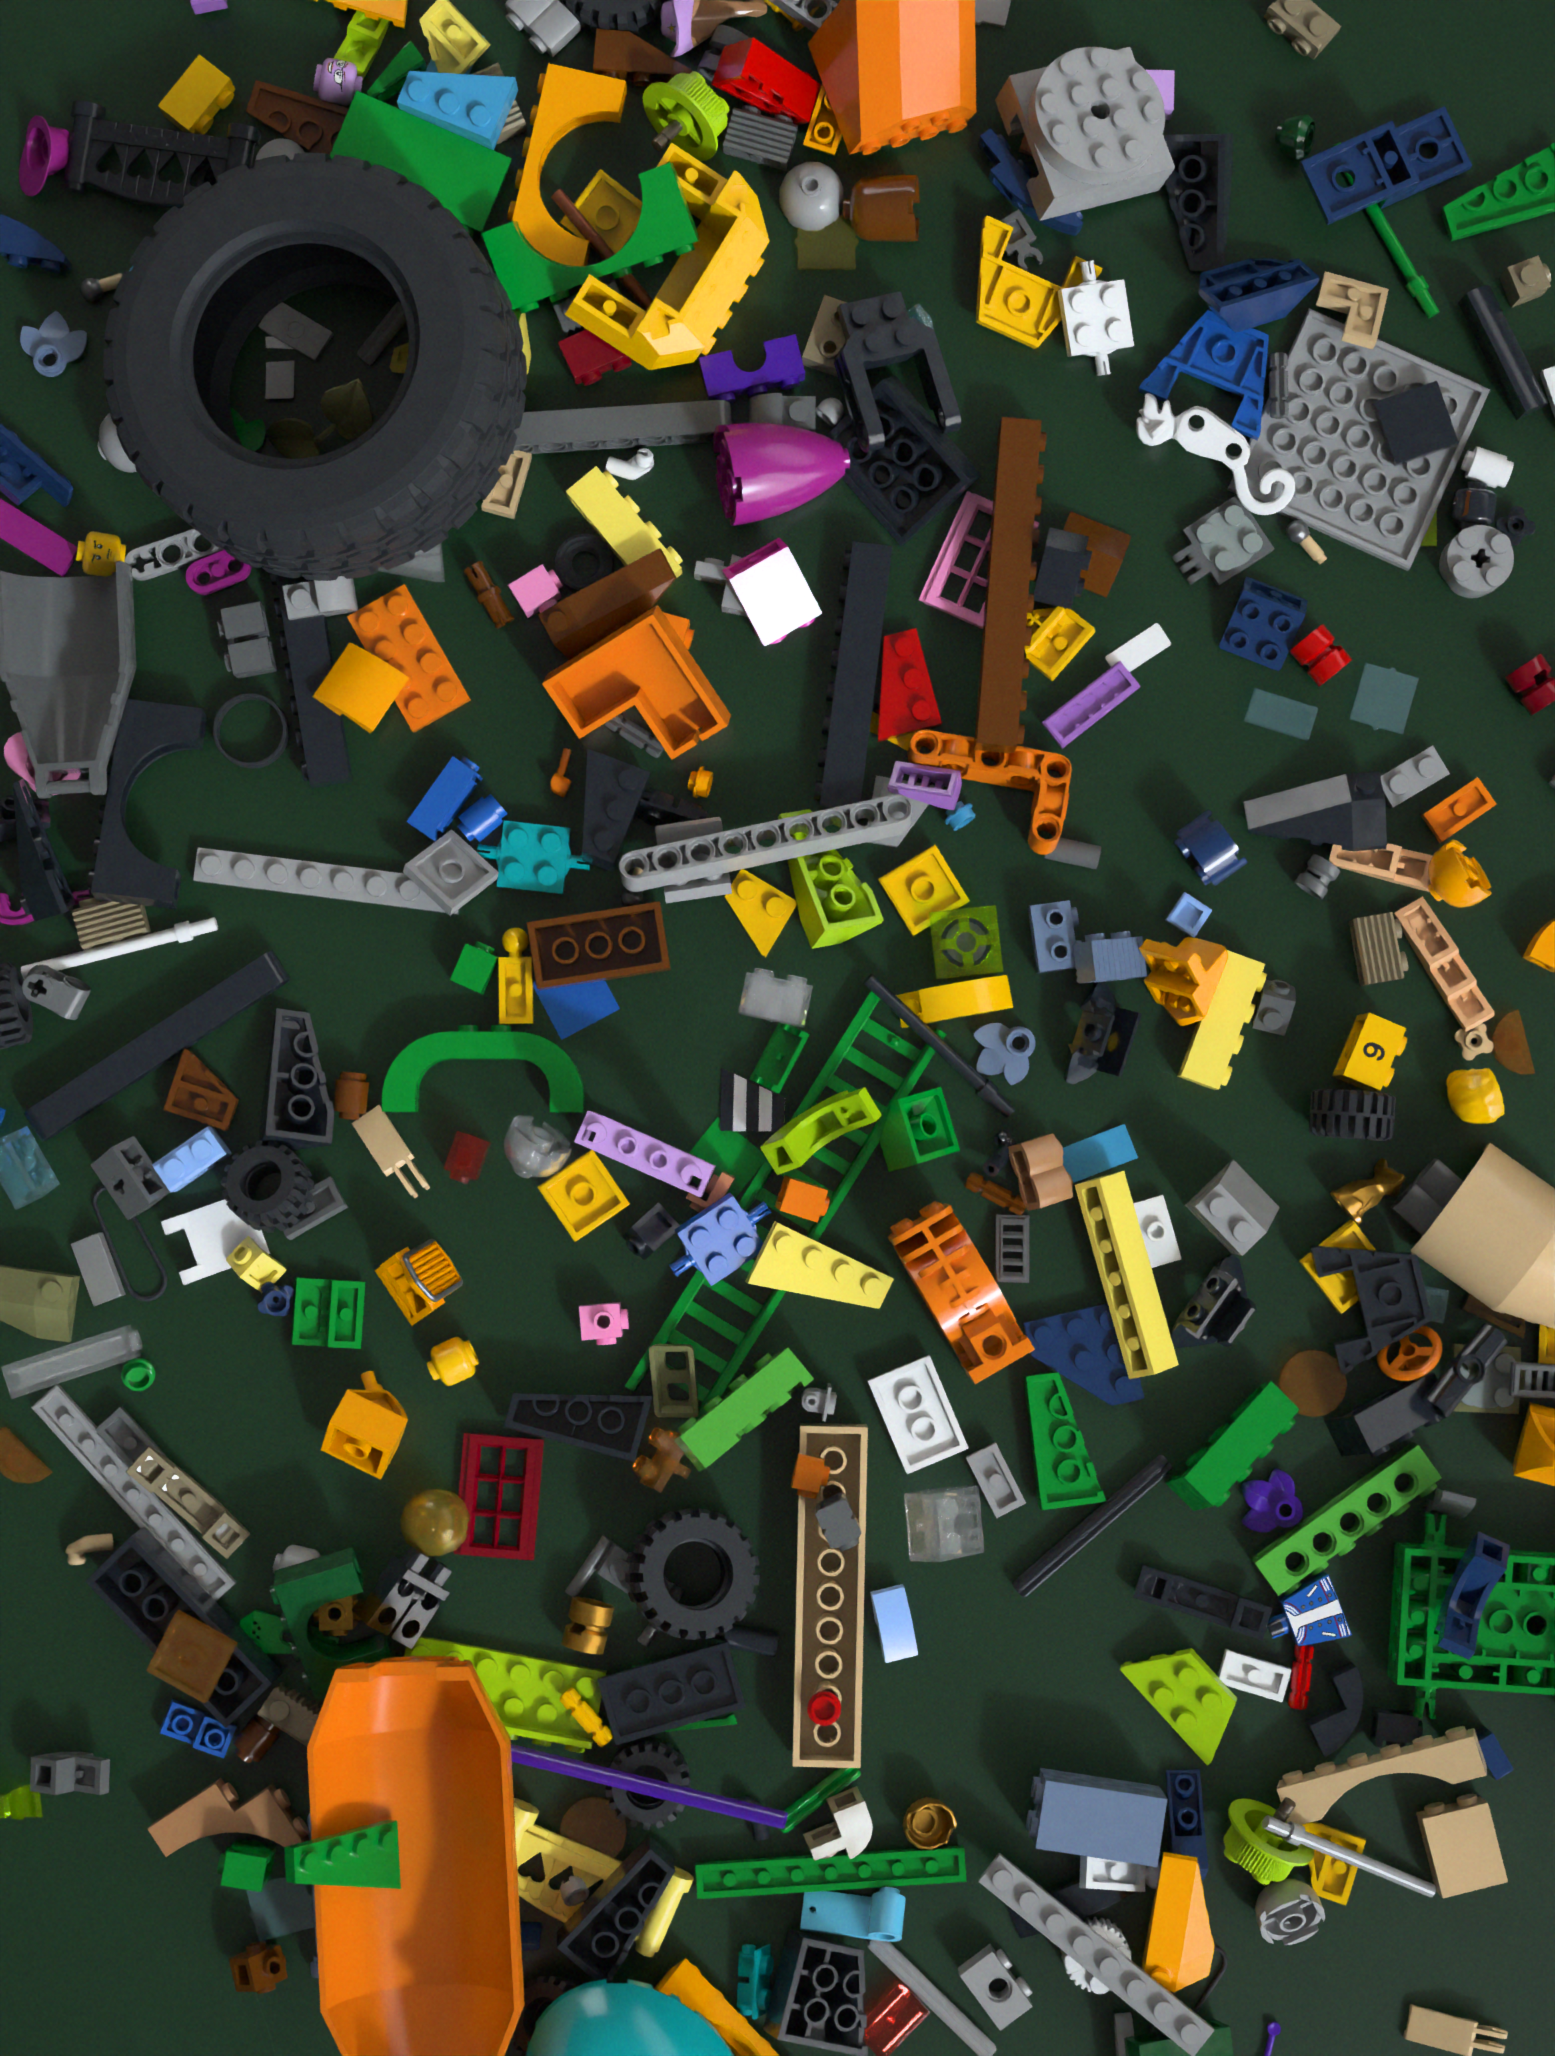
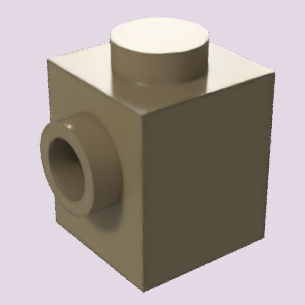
[1499,255,1551,308]

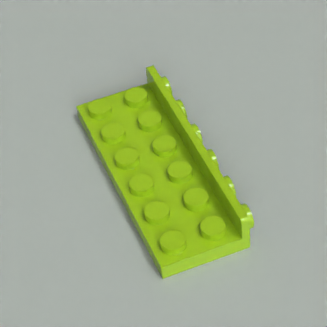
[404,1636,607,1753]

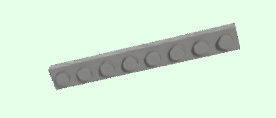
[193,847,459,915]
[978,1853,1214,2056]

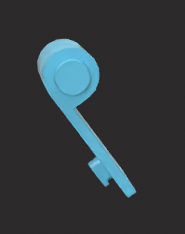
[800,1887,906,1942]

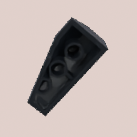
[1163,133,1233,271]
[1243,771,1387,852]
[258,1008,334,1151]

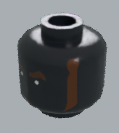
[1451,482,1497,530]

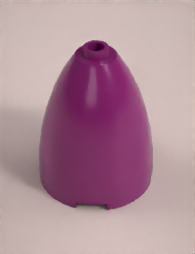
[713,423,850,526]

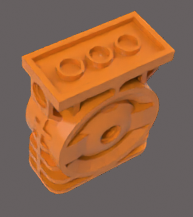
[888,1201,1035,1384]

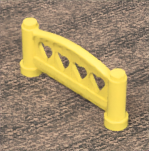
[514,1798,694,1957]

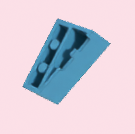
[397,71,518,150]

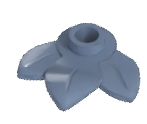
[20,311,87,377]
[973,1023,1035,1085]

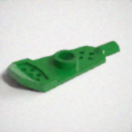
[239,1609,339,1654]

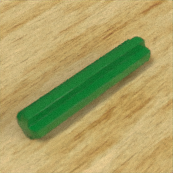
[779,1768,861,1833]

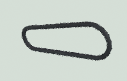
[92,1186,168,1302]

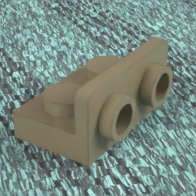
[1264,0,1341,60]

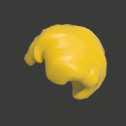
[1446,1068,1504,1124]

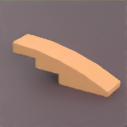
[1329,843,1433,892]
[1394,896,1494,1033]

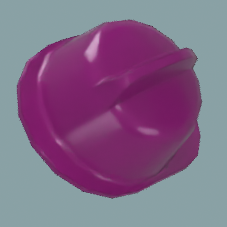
[19,115,70,196]

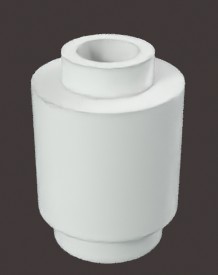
[1461,446,1514,488]

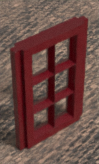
[454,1433,544,1560]

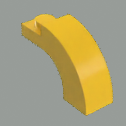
[896,975,1013,1028]

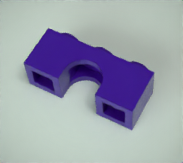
[699,334,805,403]

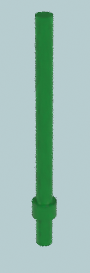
[1330,141,1440,319]

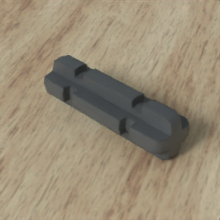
[1268,352,1289,419]
[604,714,664,758]

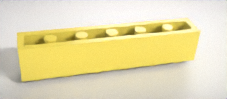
[1075,1171,1179,1379]

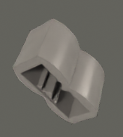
[505,0,581,57]

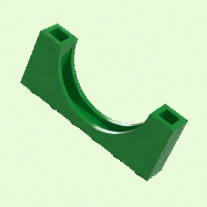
[481,162,701,314]

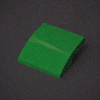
[290,1277,365,1349]

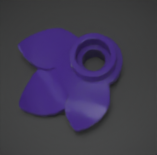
[1241,1468,1304,1532]

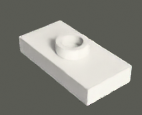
[1133,1195,1182,1268]

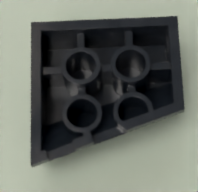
[763,1929,868,2056]

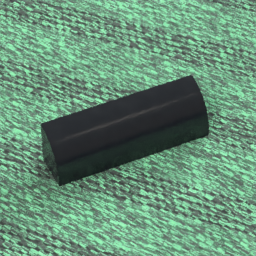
[1458,285,1548,420]

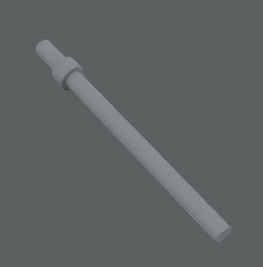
[1262,1815,1436,1897]

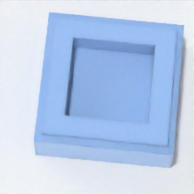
[1165,892,1212,938]

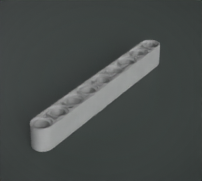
[619,794,912,892]

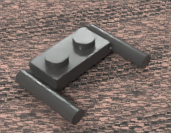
[565,1535,685,1647]

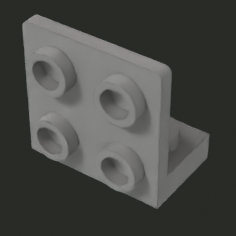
[655,817,732,903]

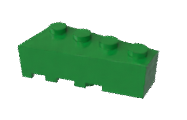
[1165,1381,1300,1511]

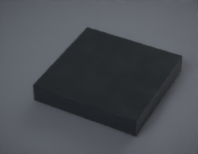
[1372,381,1459,467]

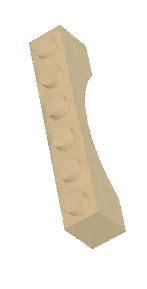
[1277,1726,1487,1825]

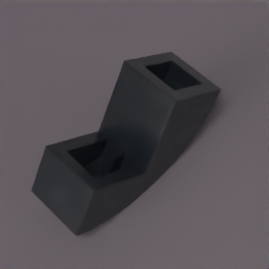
[1305,1662,1363,1757]

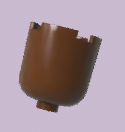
[843,174,920,242]

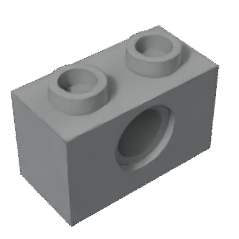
[958,1944,1033,2031]

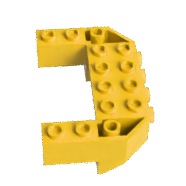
[565,143,769,370]

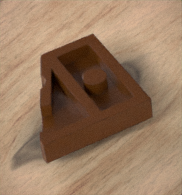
[163,1049,239,1131]

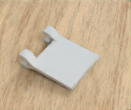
[161,1199,270,1285]

